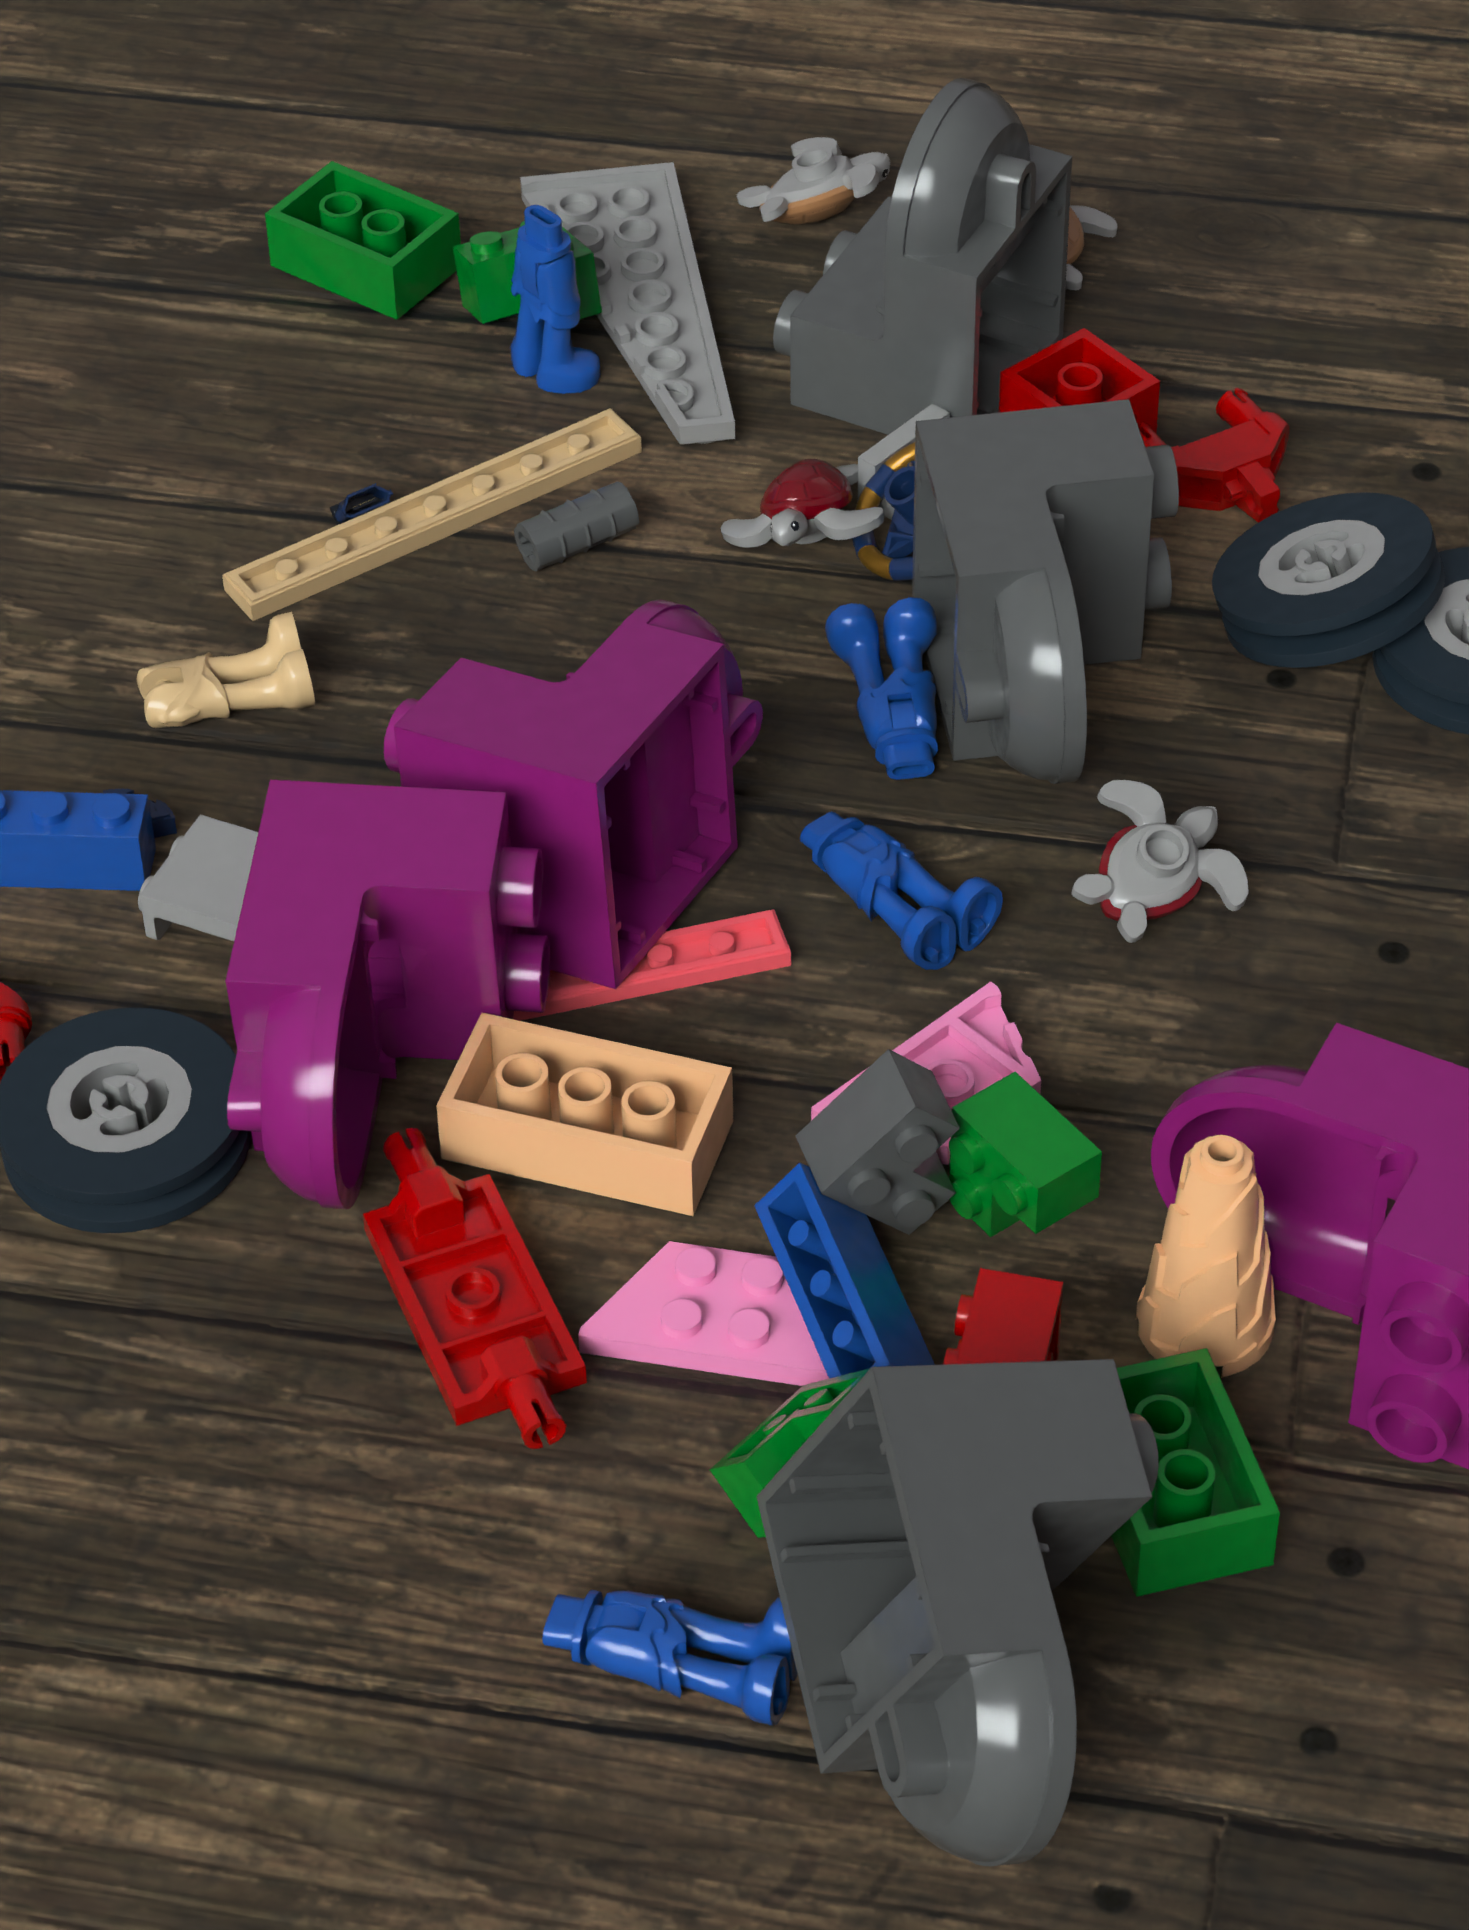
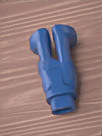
[510,205,601,394]
[825,597,938,780]
[800,811,1003,970]
[543,1590,798,1725]

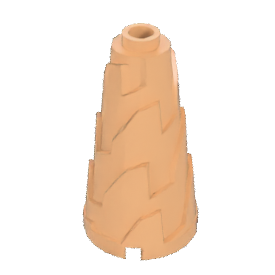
[1136,1135,1276,1378]

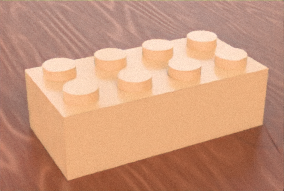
[436,1013,733,1216]

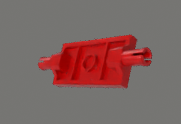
[363,1128,587,1449]

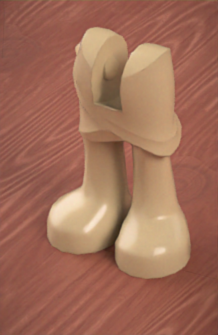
[137,612,315,728]

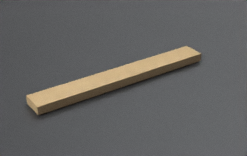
[222,408,642,621]

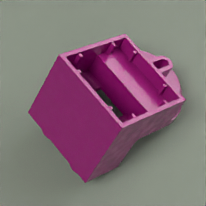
[384,600,763,989]
[225,779,550,1209]
[1151,1023,1469,1469]

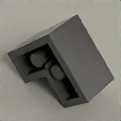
[796,1049,960,1235]

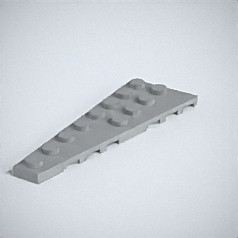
[520,162,735,445]

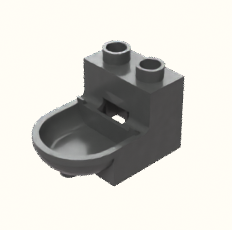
[773,78,1072,435]
[912,399,1179,784]
[756,1359,1159,1866]

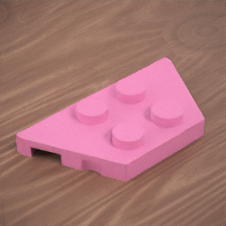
[811,982,1041,1165]
[578,1241,829,1386]

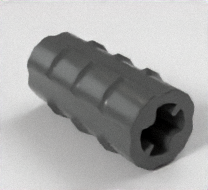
[514,481,639,572]

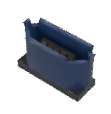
[329,483,393,525]

